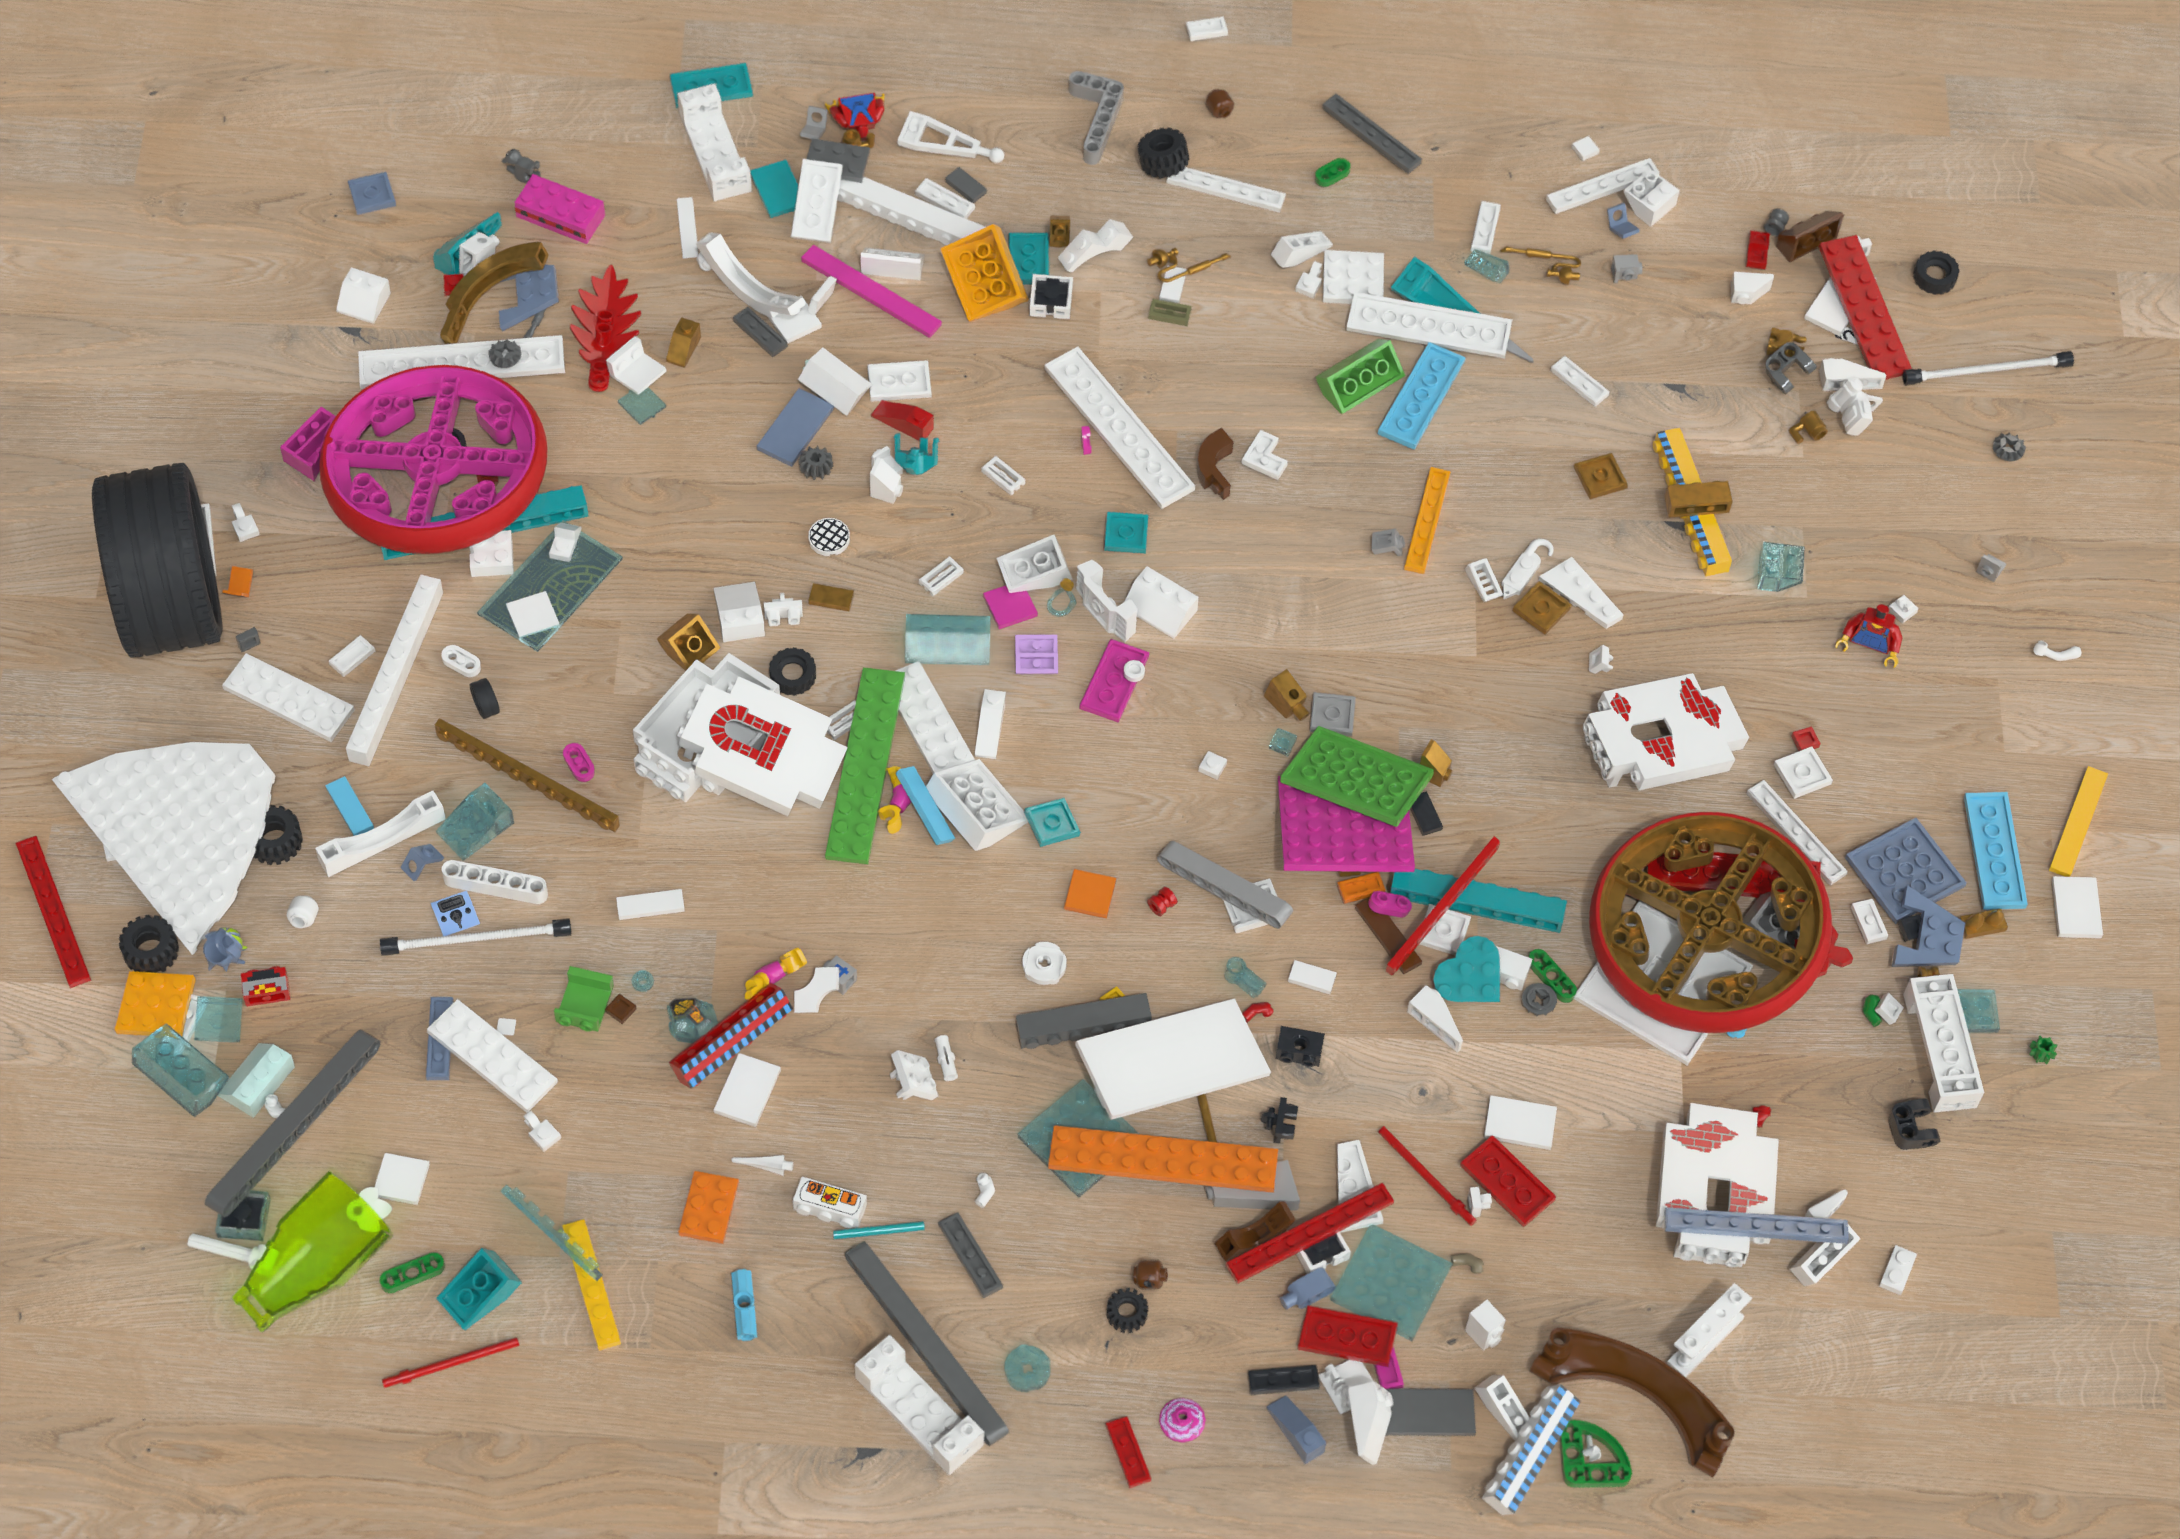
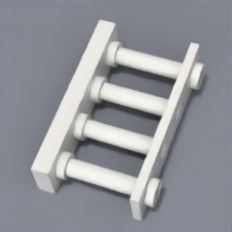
[1667,1283,1752,1377]

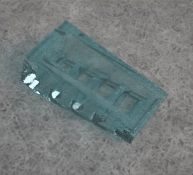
[1464,249,1510,284]

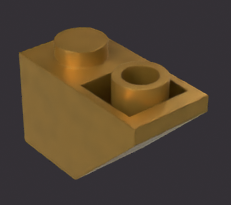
[1049,216,1070,248]

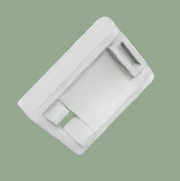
[1222,879,1277,933]

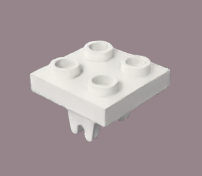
[890,1050,938,1100]

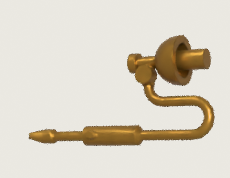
[1500,246,1581,285]
[1147,248,1231,282]

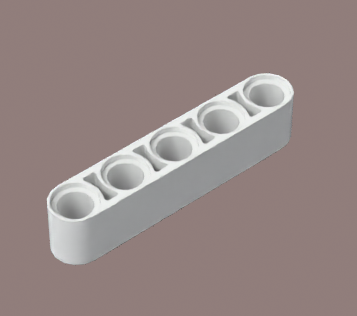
[442,860,548,904]

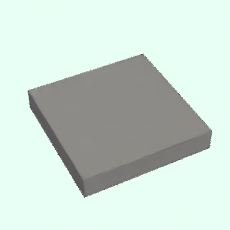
[1310,692,1356,737]

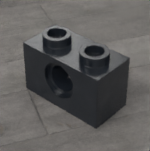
[1275,1026,1325,1067]

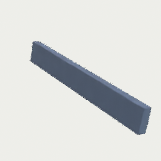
[1664,1207,1849,1244]

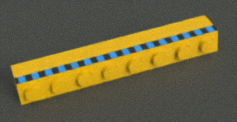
[1653,428,1732,577]

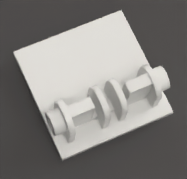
[1318,1360,1374,1415]

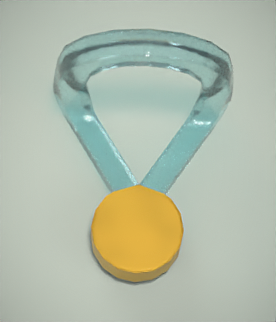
[1047,578,1076,617]

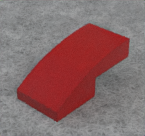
[1746,230,1770,270]

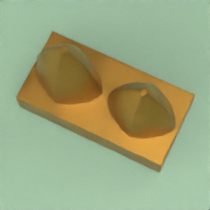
[1959,909,2008,939]

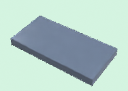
[757,388,834,467]

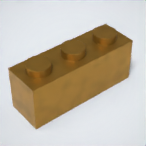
[1664,481,1733,518]

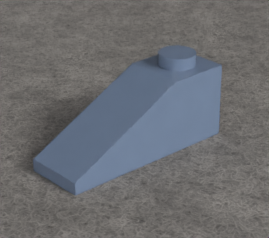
[1266,1396,1326,1464]

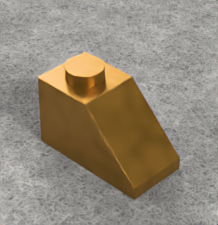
[666,317,701,368]
[1420,739,1453,787]

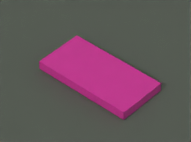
[1079,639,1150,723]

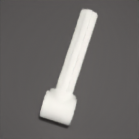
[188,1234,278,1275]

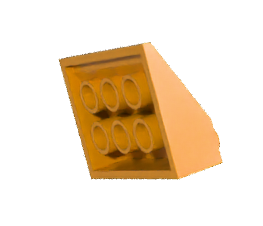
[940,224,1029,322]

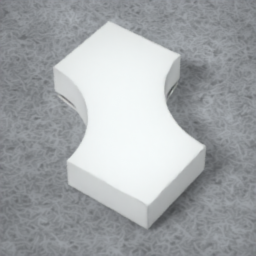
[794,967,839,1013]

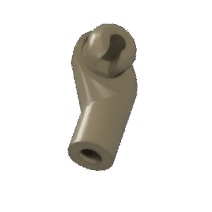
[1451,1253,1484,1274]

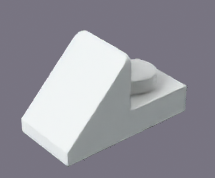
[549,522,581,562]

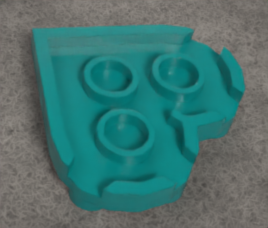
[1434,936,1500,1002]

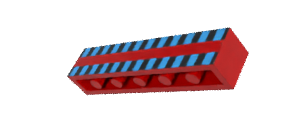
[669,983,793,1089]

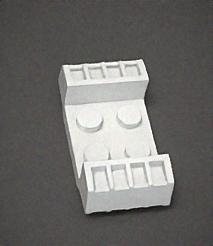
[1076,560,1138,642]

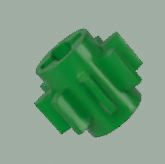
[2029,1036,2058,1064]

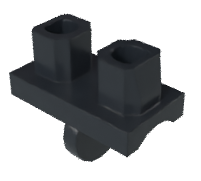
[1260,1097,1298,1144]

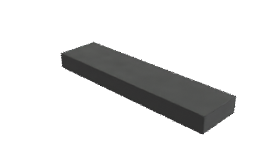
[938,1212,1003,1299]

